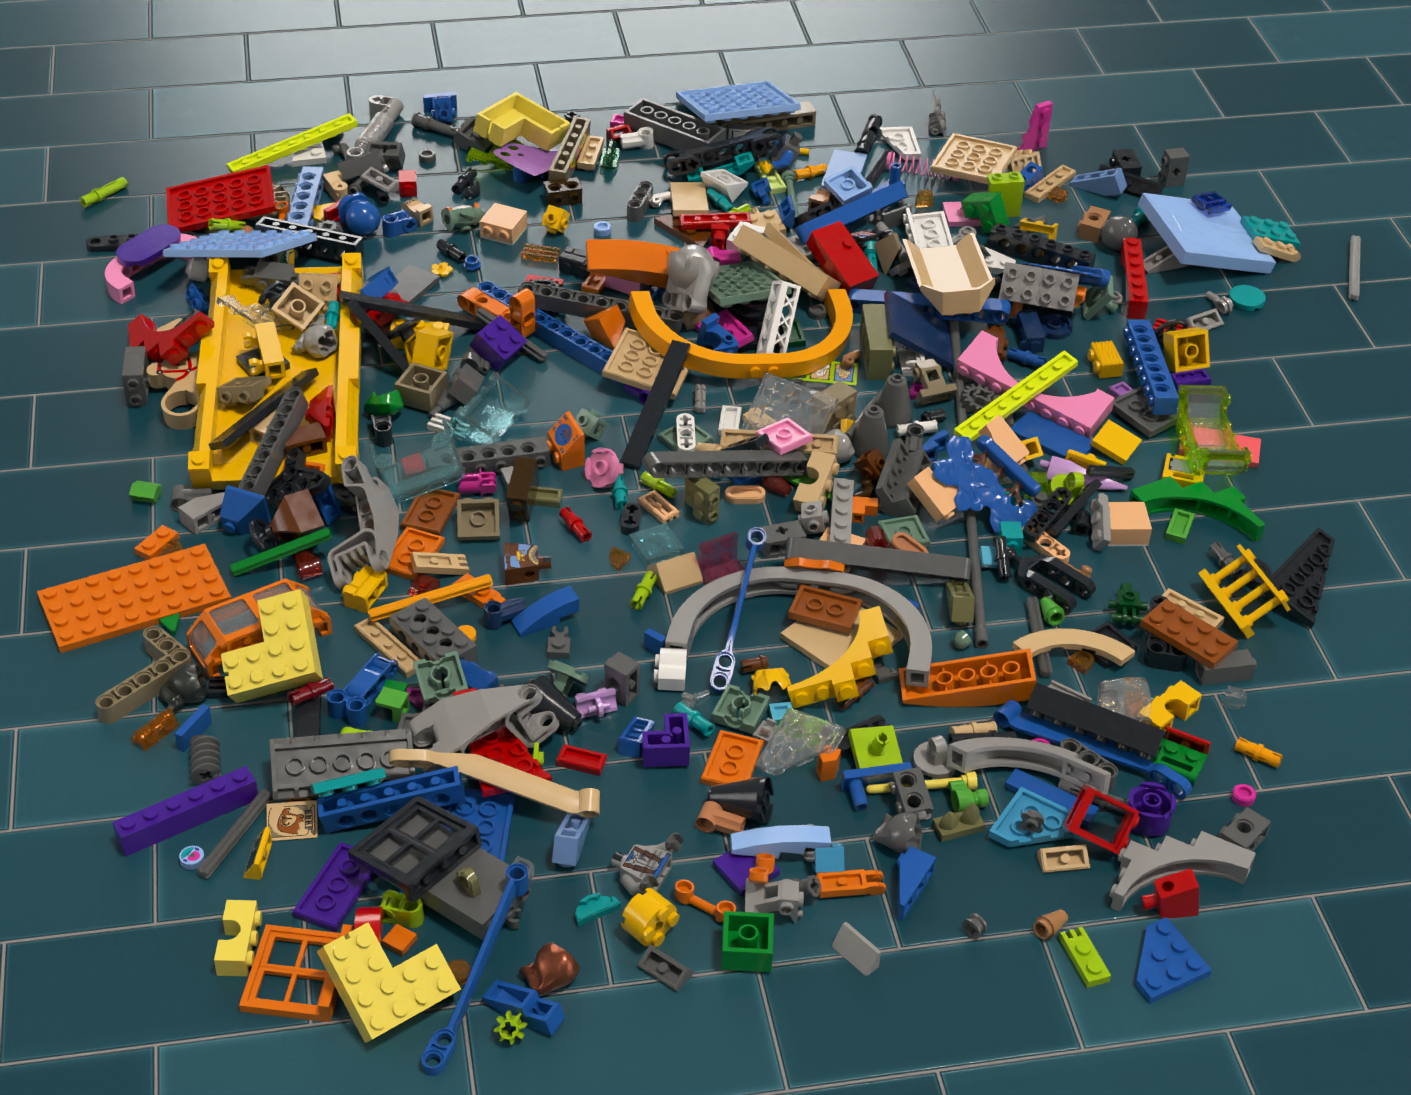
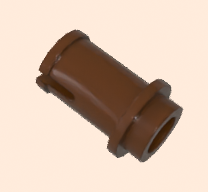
[740,654,769,674]

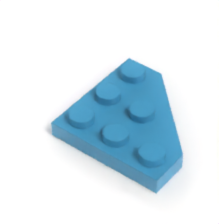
[988,787,1084,847]

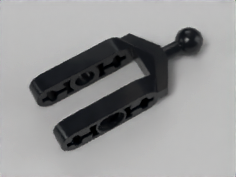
[1007,546,1096,614]

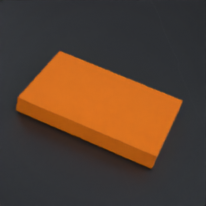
[384,526,445,582]
[701,730,764,787]

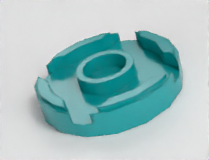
[1229,285,1266,312]

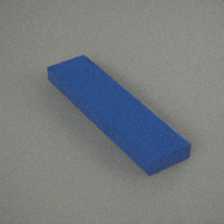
[1004,768,1099,827]

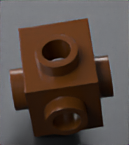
[853,448,886,482]

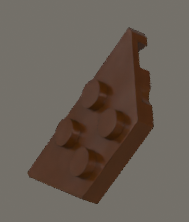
[654,214,711,248]

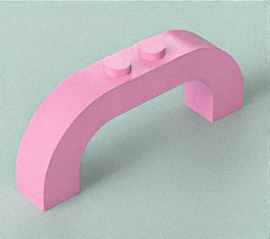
[105,234,204,304]

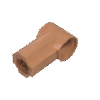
[695,801,746,835]

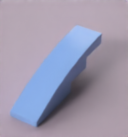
[730,825,831,859]

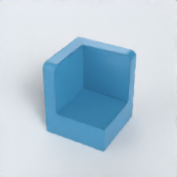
[813,843,845,873]

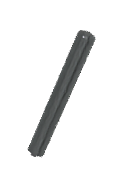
[475,308,548,362]
[1026,597,1053,678]
[197,789,272,879]

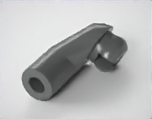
[332,143,349,160]

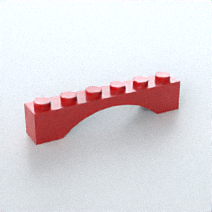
[1120,238,1149,320]

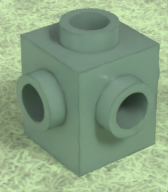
[575,408,609,440]

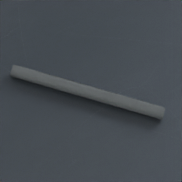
[845,390,882,439]

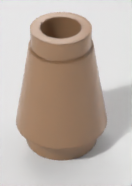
[1033,909,1068,939]

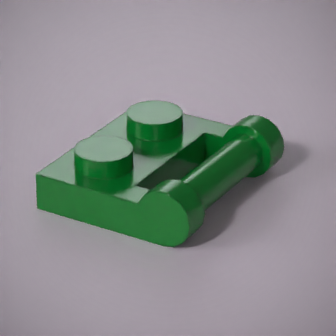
[1152,739,1207,785]

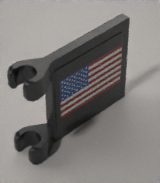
[850,229,891,249]

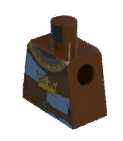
[504,543,551,586]

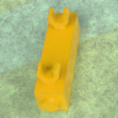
[242,321,286,379]

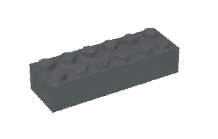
[624,98,726,158]

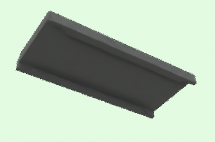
[269,728,415,802]

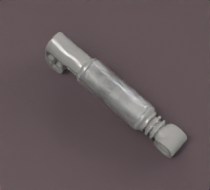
[347,95,404,160]

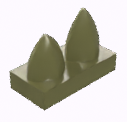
[932,803,985,842]

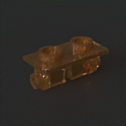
[131,706,179,751]

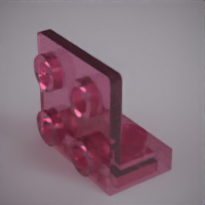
[698,532,745,585]

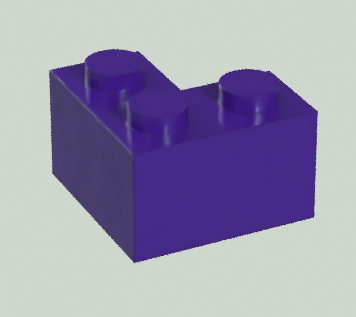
[642,713,690,767]

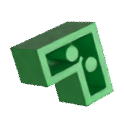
[961,192,1009,233]

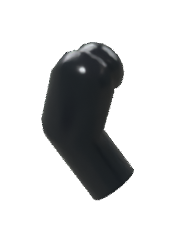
[463,180,480,199]

